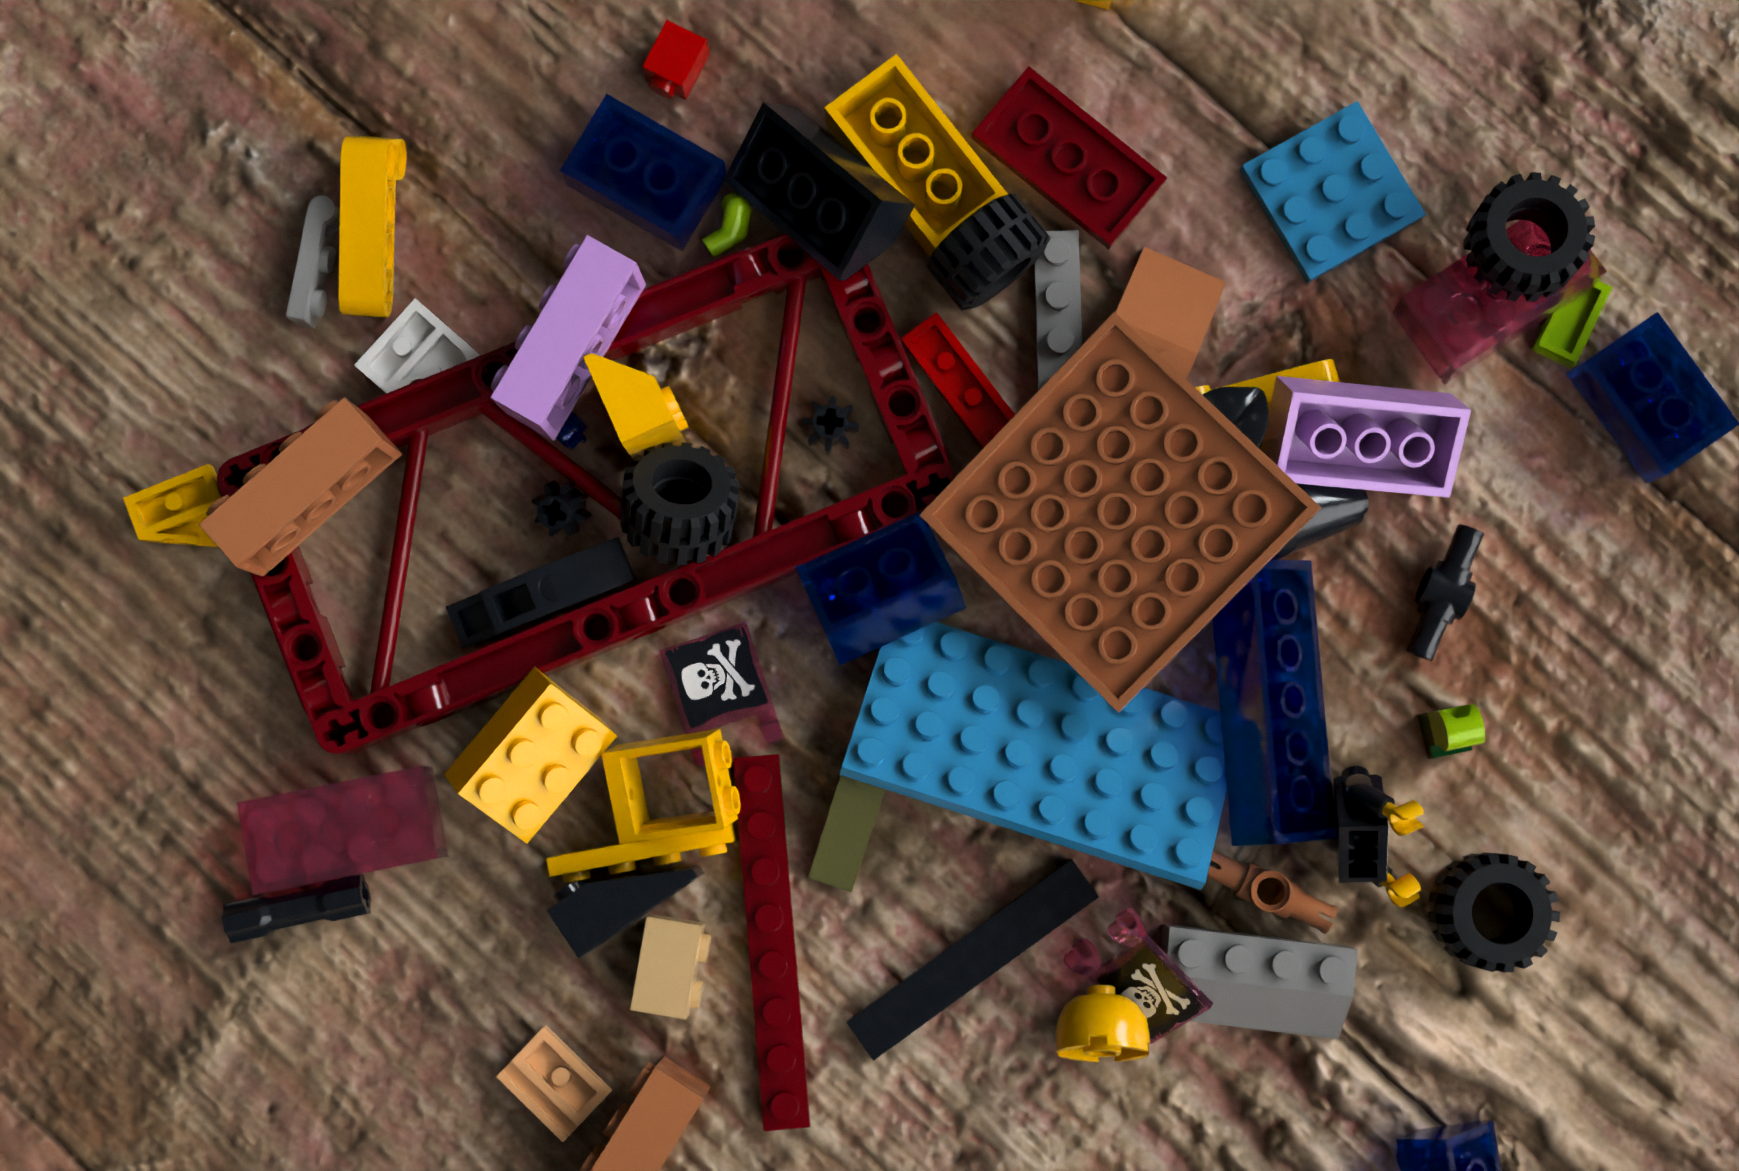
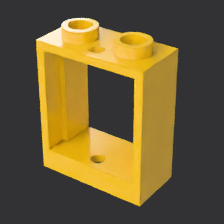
[601,729,741,844]

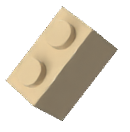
[630,914,711,1020]

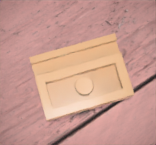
[496,1025,612,1142]

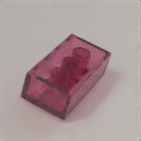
[1392,220,1607,385]
[237,766,449,895]

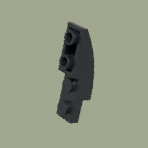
[446,537,636,649]

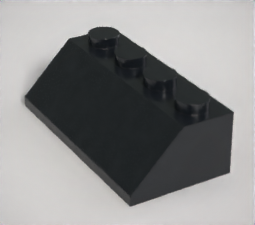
[724,102,915,281]

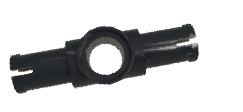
[1407,524,1484,661]

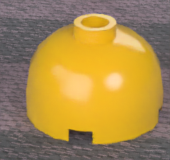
[1055,985,1150,1062]

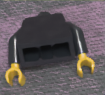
[1334,766,1424,907]

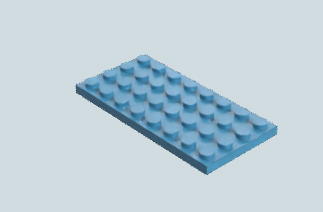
[839,608,1243,890]

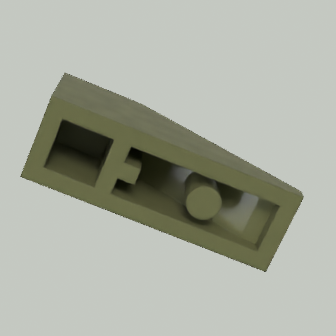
[808,775,885,892]

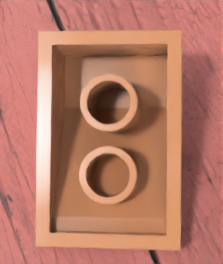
[1115,247,1226,380]

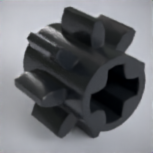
[802,396,859,455]
[532,479,592,537]

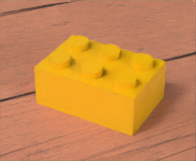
[444,667,617,844]

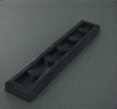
[847,859,1099,1061]

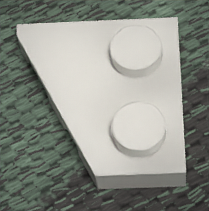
[355,298,480,394]

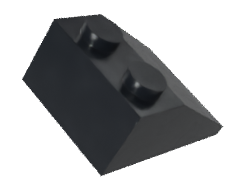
[547,866,705,958]

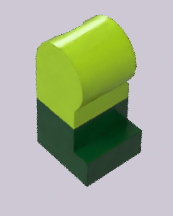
[1417,703,1485,759]

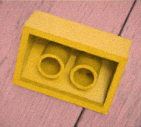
[583,353,689,459]

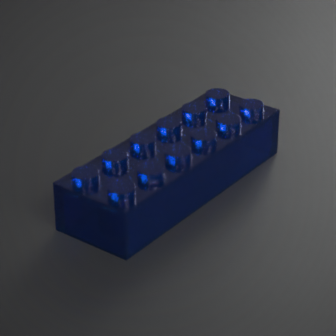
[1212,560,1336,846]

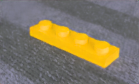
[546,823,736,883]

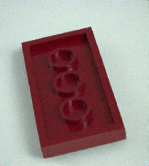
[971,66,1167,250]

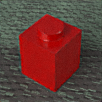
[642,20,710,100]

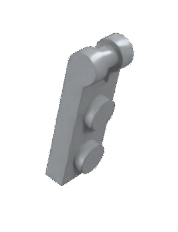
[286,195,340,329]

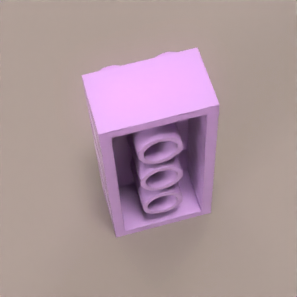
[490,235,646,441]
[1261,376,1471,498]

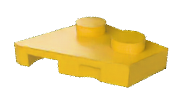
[123,464,222,548]

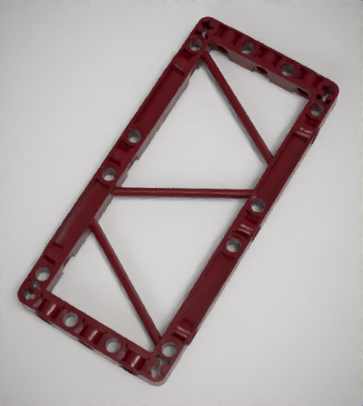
[217,234,956,755]

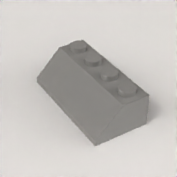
[1160,924,1358,1039]

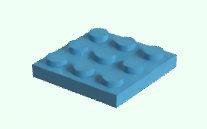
[1239,101,1426,284]

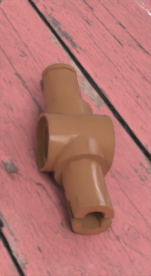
[1207,849,1338,934]

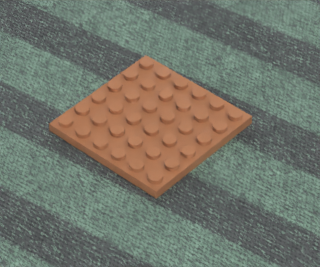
[920,311,1322,712]

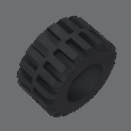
[1464,172,1595,302]
[927,193,1050,311]
[620,442,740,565]
[1428,852,1560,973]

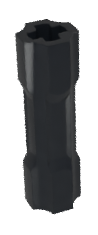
[222,874,371,943]

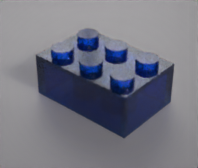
[560,94,727,251]
[1566,312,1739,484]
[796,510,967,665]

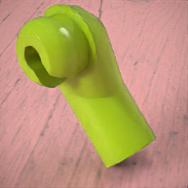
[702,193,752,259]

